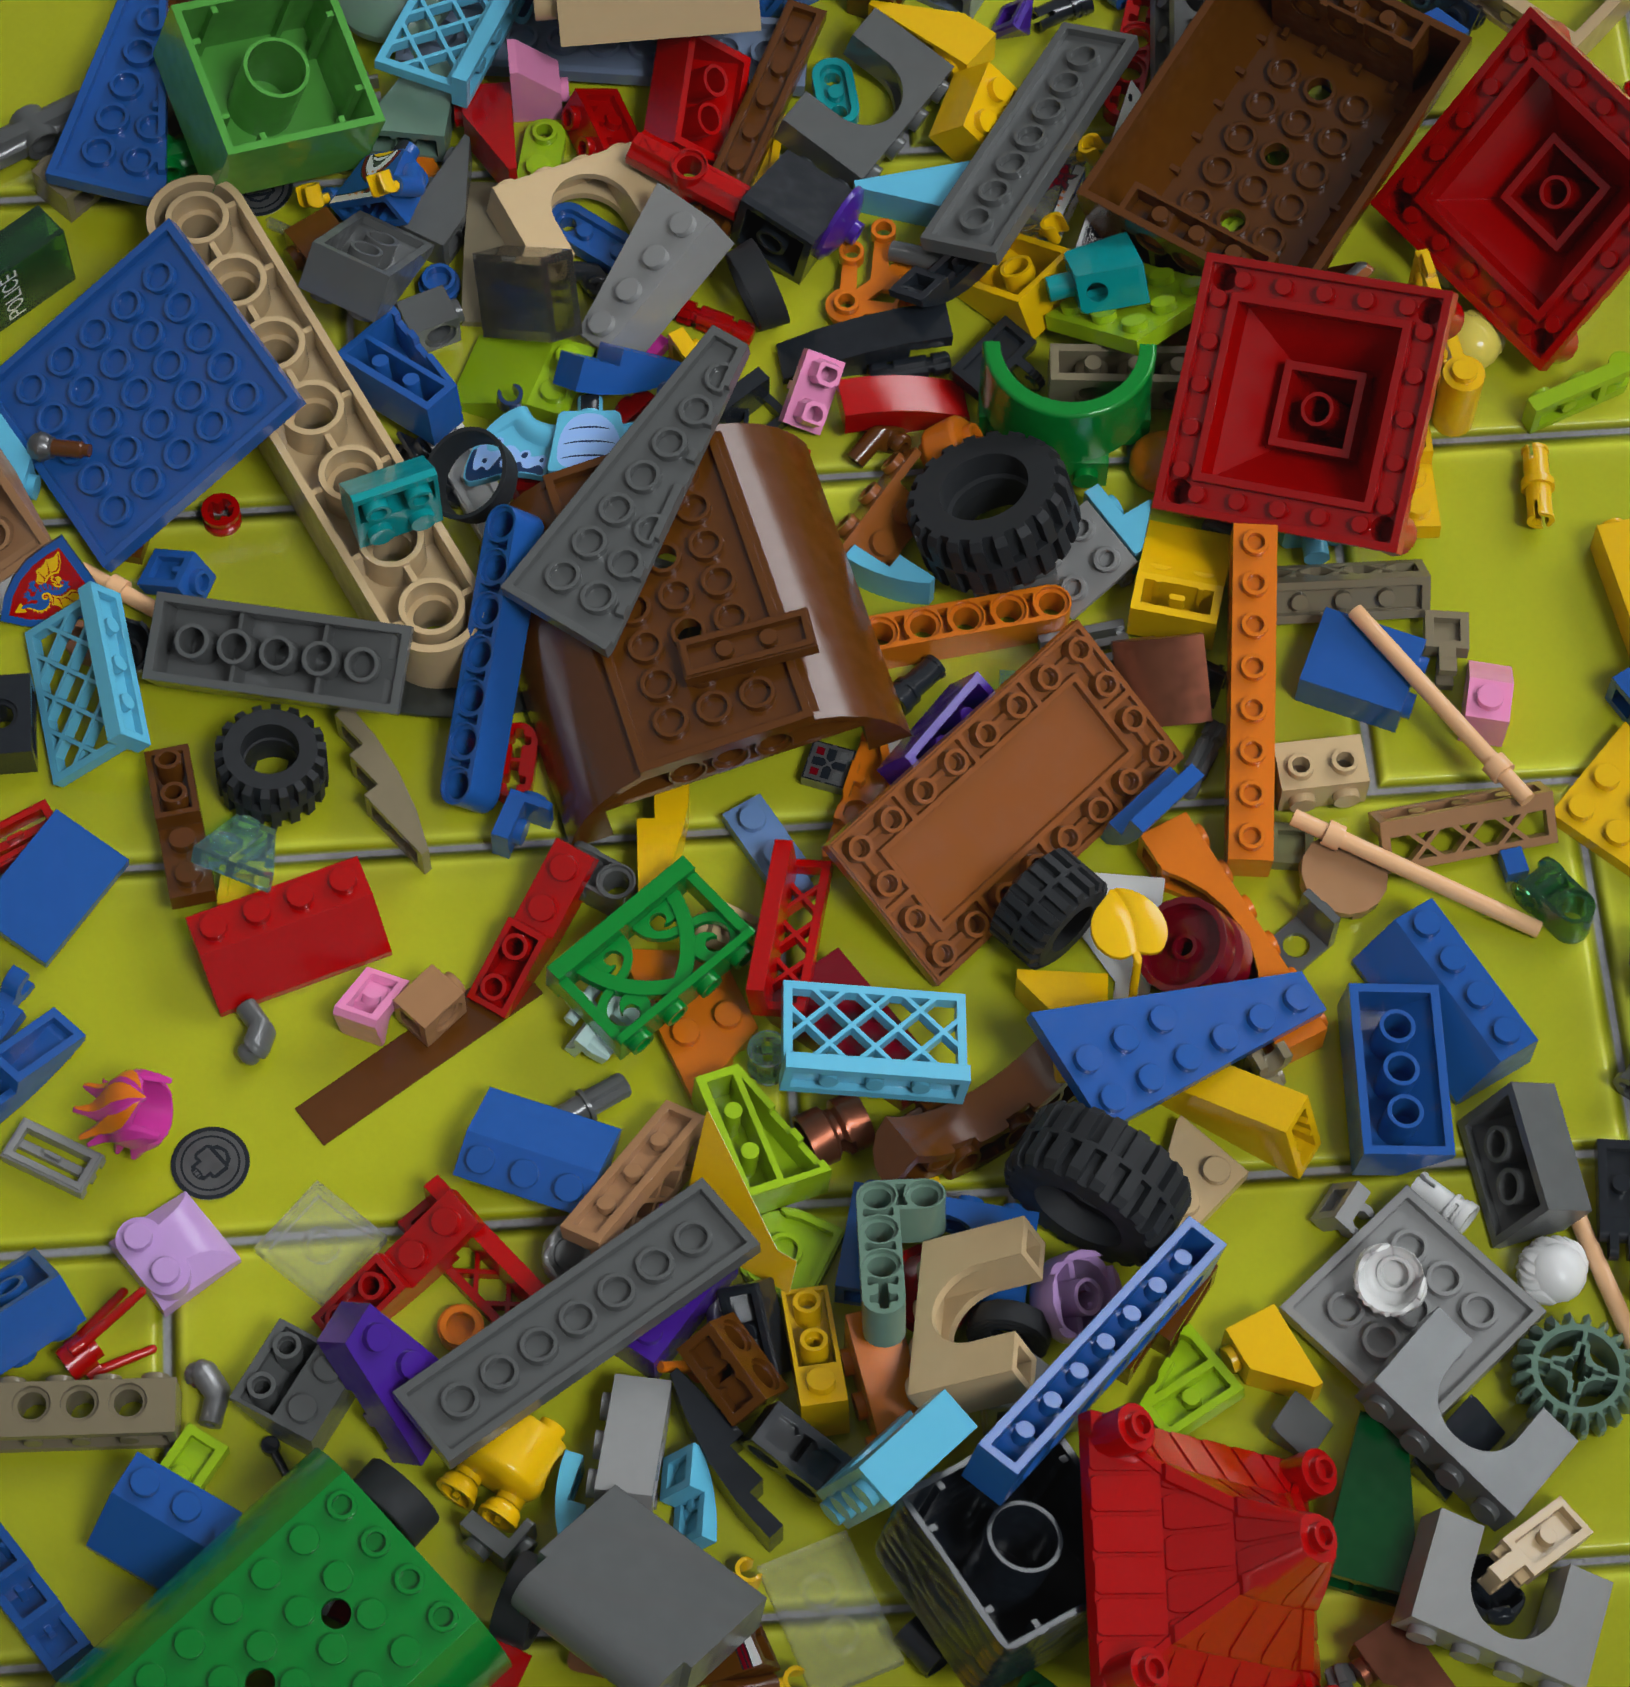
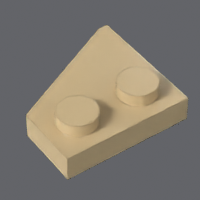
[1168,1115,1249,1229]

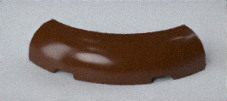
[872,1039,1076,1180]

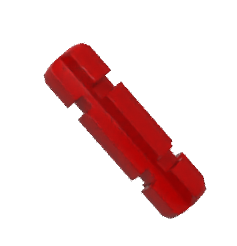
[675,300,756,346]

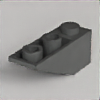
[399,134,472,266]

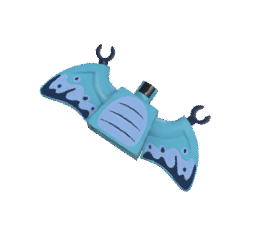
[463,381,666,487]

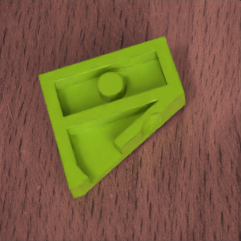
[1139,1323,1245,1435]

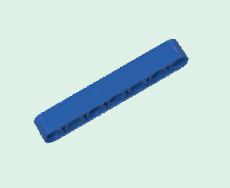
[440,504,544,814]

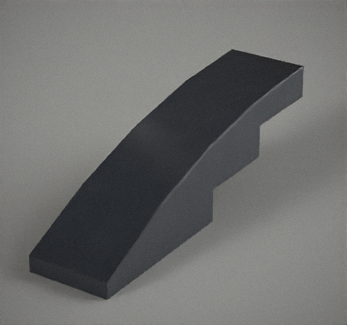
[776,302,953,384]
[670,1368,783,1553]

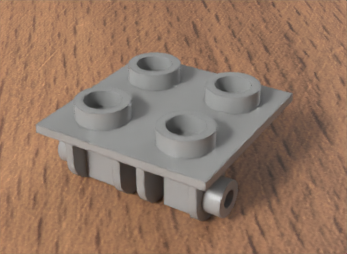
[1055,500,1139,620]

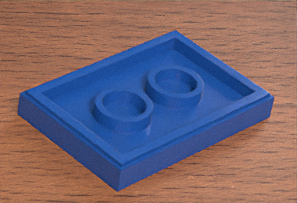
[0,809,130,968]

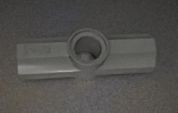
[0,90,80,170]

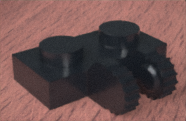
[949,315,1046,401]

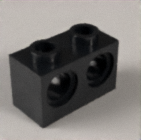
[739,1401,853,1502]

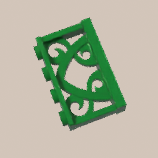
[546,856,757,1060]

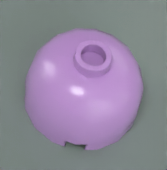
[1029,1249,1122,1344]

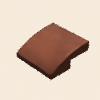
[1111,632,1213,727]

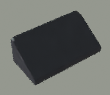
[717,1277,791,1375]
[1410,1394,1506,1502]

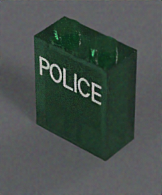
[0,205,76,332]

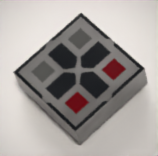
[801,741,856,795]

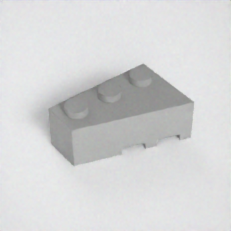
[585,1374,672,1512]

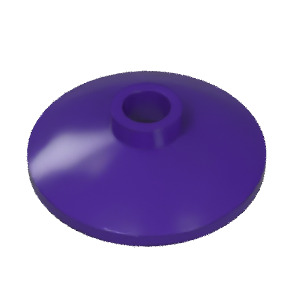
[815,186,865,260]

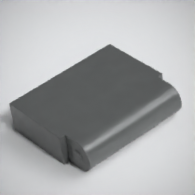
[511,1484,767,1687]

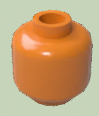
[918,415,984,466]

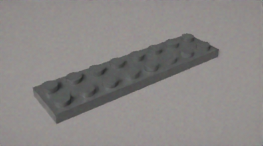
[920,22,1139,266]
[392,1177,761,1470]

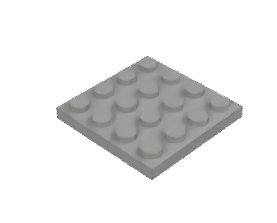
[1279,1185,1547,1417]

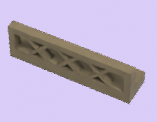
[1276,559,1431,625]

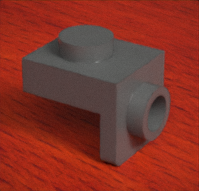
[460,1510,538,1574]

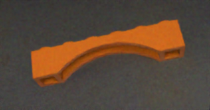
[1136,812,1328,1064]

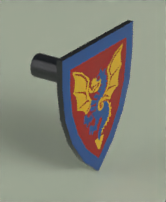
[0,535,98,627]

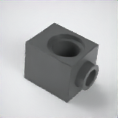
[396,285,465,353]

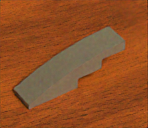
[335,710,432,874]

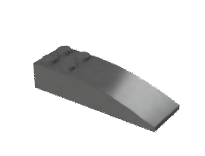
[142,591,414,716]

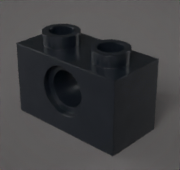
[0,673,38,775]

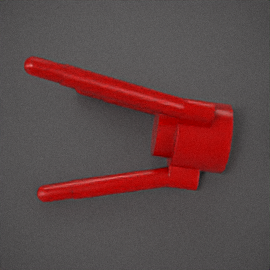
[54,1287,157,1380]

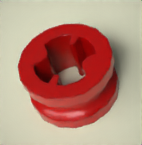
[201,493,242,537]

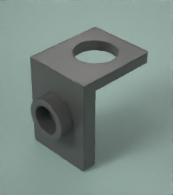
[1274,888,1341,972]

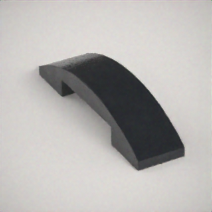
[888,255,993,307]

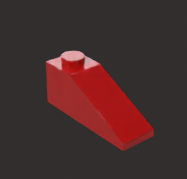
[454,82,518,183]

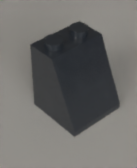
[730,149,852,285]

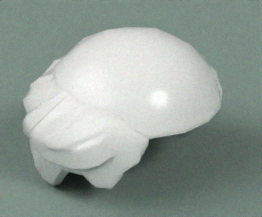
[1515,1235,1589,1306]
[1353,1243,1428,1317]

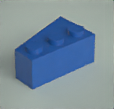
[338,306,464,446]

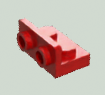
[560,88,638,156]

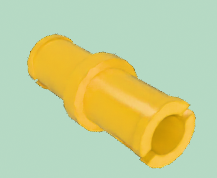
[1520,442,1555,529]

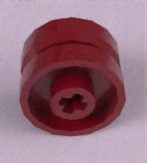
[1141,896,1253,992]

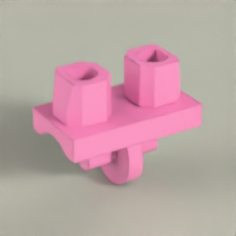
[778,348,846,436]

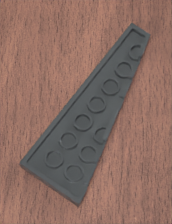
[501,325,750,658]

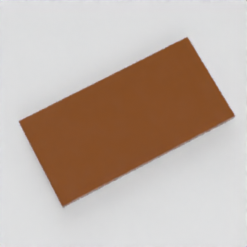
[822,619,1185,987]

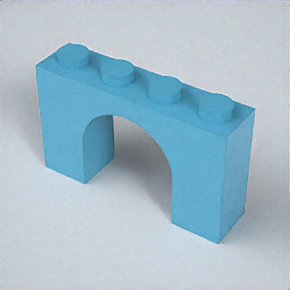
[816,1389,978,1529]

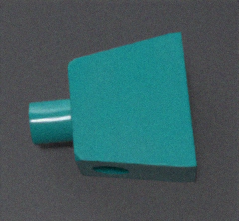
[1044,232,1150,314]

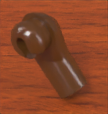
[846,425,912,469]

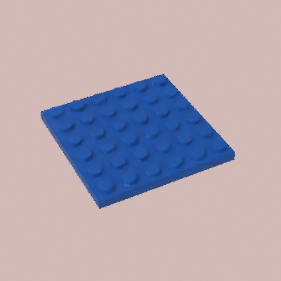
[0,218,306,573]

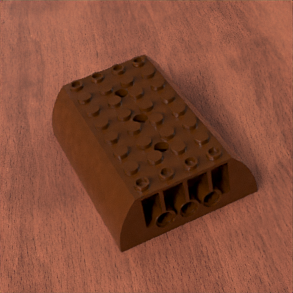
[1076,0,1473,277]

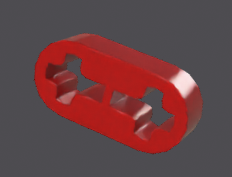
[498,722,539,804]

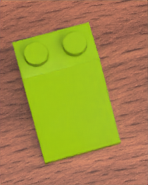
[457,335,597,425]

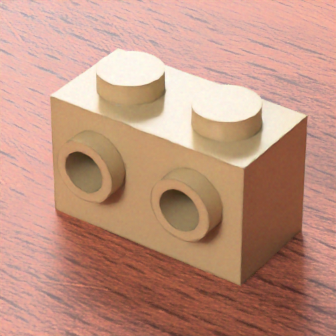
[1274,734,1370,812]

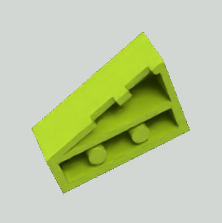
[691,1063,832,1214]

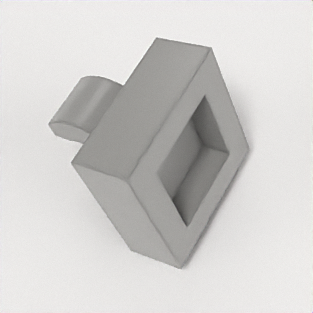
[1310,1181,1375,1239]

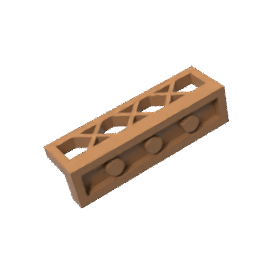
[1368,781,1558,874]
[560,1100,705,1255]

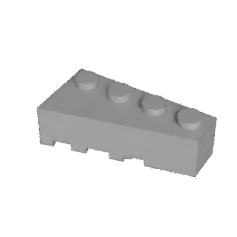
[577,182,735,353]

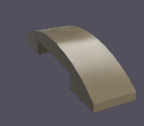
[462,182,507,327]

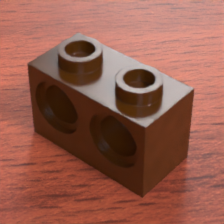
[676,1312,790,1427]

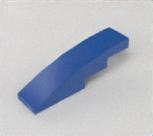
[0,1522,94,1682]

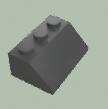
[1457,1082,1592,1248]

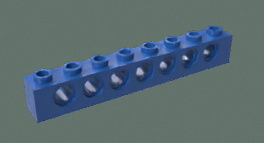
[961,1216,1227,1506]

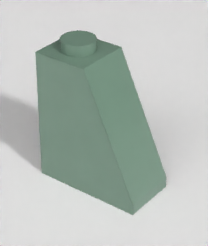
[370,59,457,162]

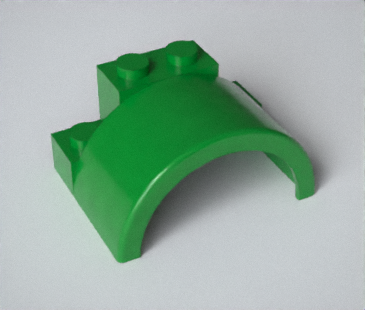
[977,341,1157,489]

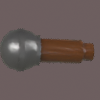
[27,431,93,462]

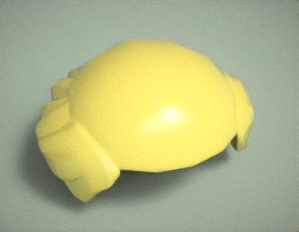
[1457,309,1506,368]

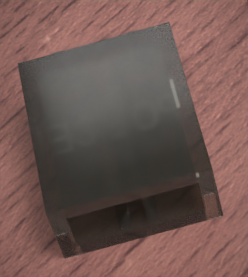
[472,245,583,343]

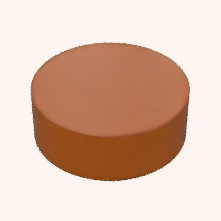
[437,1304,485,1352]

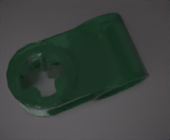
[1510,856,1596,944]

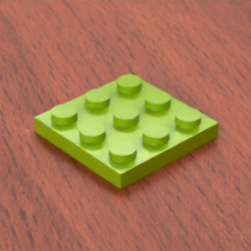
[1045,263,1201,356]

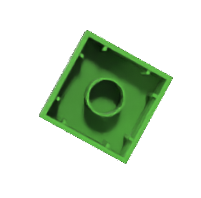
[153,0,386,194]

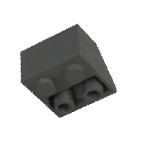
[229,1318,356,1455]

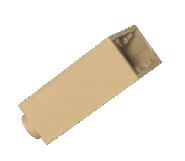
[533,0,761,47]

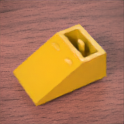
[1126,520,1230,650]

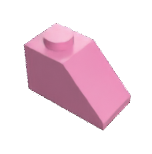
[507,39,570,123]
[1458,660,1514,747]

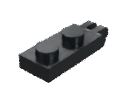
[1594,1139,1630,1261]

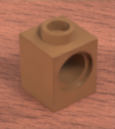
[393,964,467,1047]

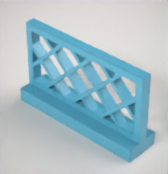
[374,0,526,109]
[25,581,151,788]
[779,980,971,1104]

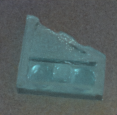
[191,814,276,893]

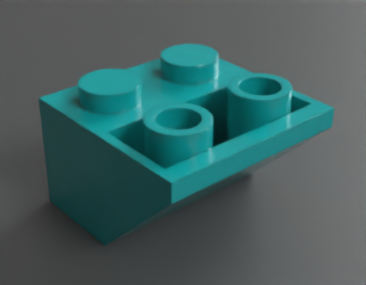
[339,455,443,548]

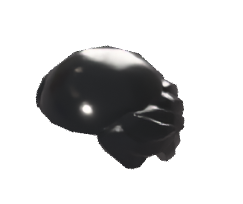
[1471,1554,1526,1626]

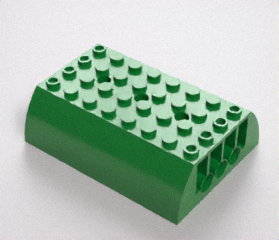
[51,1447,512,1687]

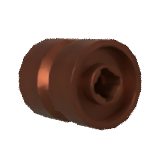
[792,1095,875,1165]

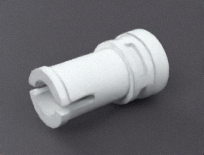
[1410,1171,1480,1234]

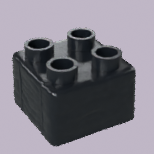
[875,1437,1088,1687]

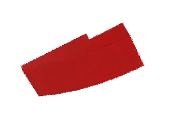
[836,375,970,434]

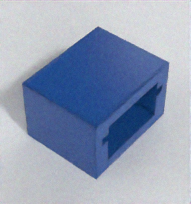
[1497,846,1529,883]

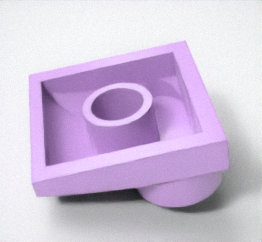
[109,1191,242,1317]

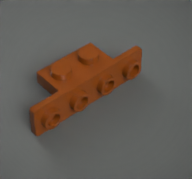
[836,447,922,567]

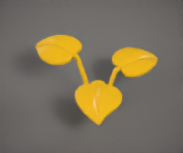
[1053,888,1168,1083]

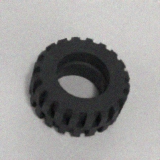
[906,431,1081,595]
[1004,1100,1192,1267]

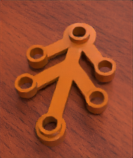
[825,218,922,324]

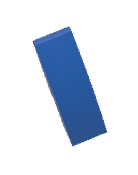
[553,342,682,395]
[0,1007,86,1123]

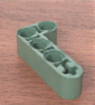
[856,1178,946,1348]

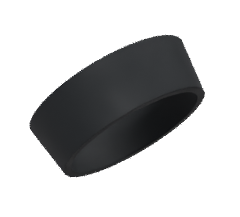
[725,238,790,332]
[427,427,518,524]

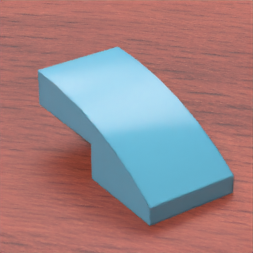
[846,544,935,605]
[660,1443,717,1549]
[555,1449,586,1535]

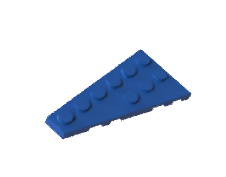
[45,0,168,206]
[1026,971,1327,1122]

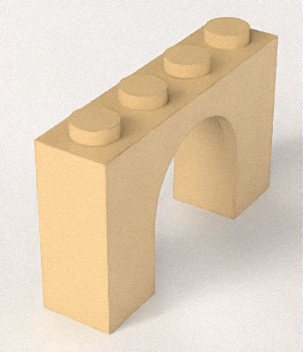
[486,142,670,290]
[905,1216,1045,1413]

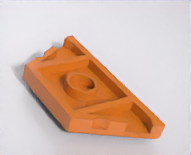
[621,949,758,1105]

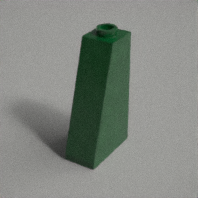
[1327,1410,1415,1607]

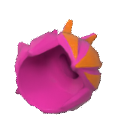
[72,1069,173,1160]

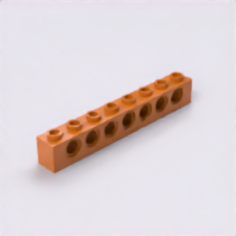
[1224,523,1278,877]

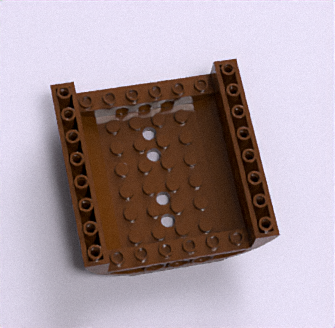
[477,423,912,845]

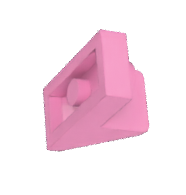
[333,966,409,1046]

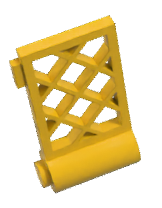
[1408,249,1486,437]

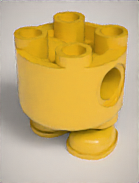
[436,1415,567,1533]

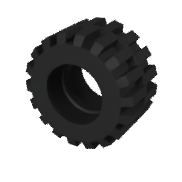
[214,704,329,827]
[990,847,1108,970]

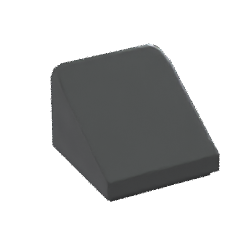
[1267,1391,1333,1455]

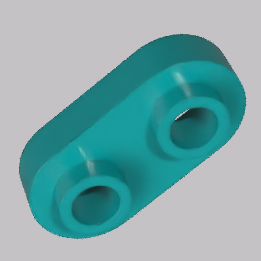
[812,58,860,124]

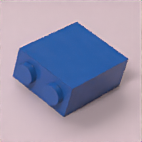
[1295,607,1430,733]

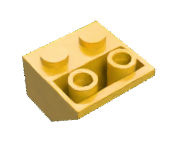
[928,61,1018,163]

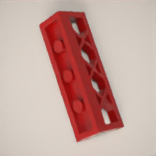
[745,839,833,1017]
[397,1174,545,1324]

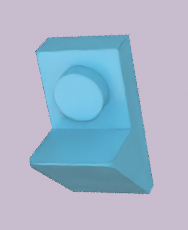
[1083,484,1152,575]

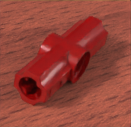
[625,130,751,221]

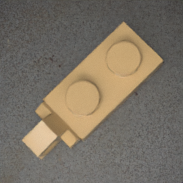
[1477,1496,1593,1595]

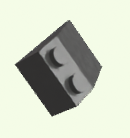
[298,210,435,322]

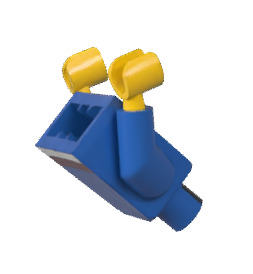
[295,140,429,226]

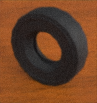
[966,1299,1052,1358]

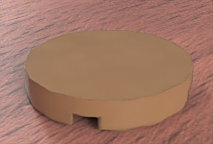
[1298,836,1388,920]

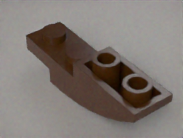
[144,744,217,910]

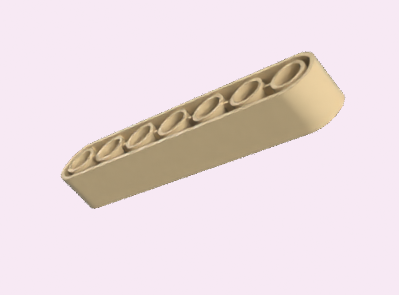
[146,175,484,689]

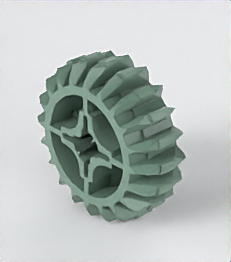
[1510,1312,1630,1441]

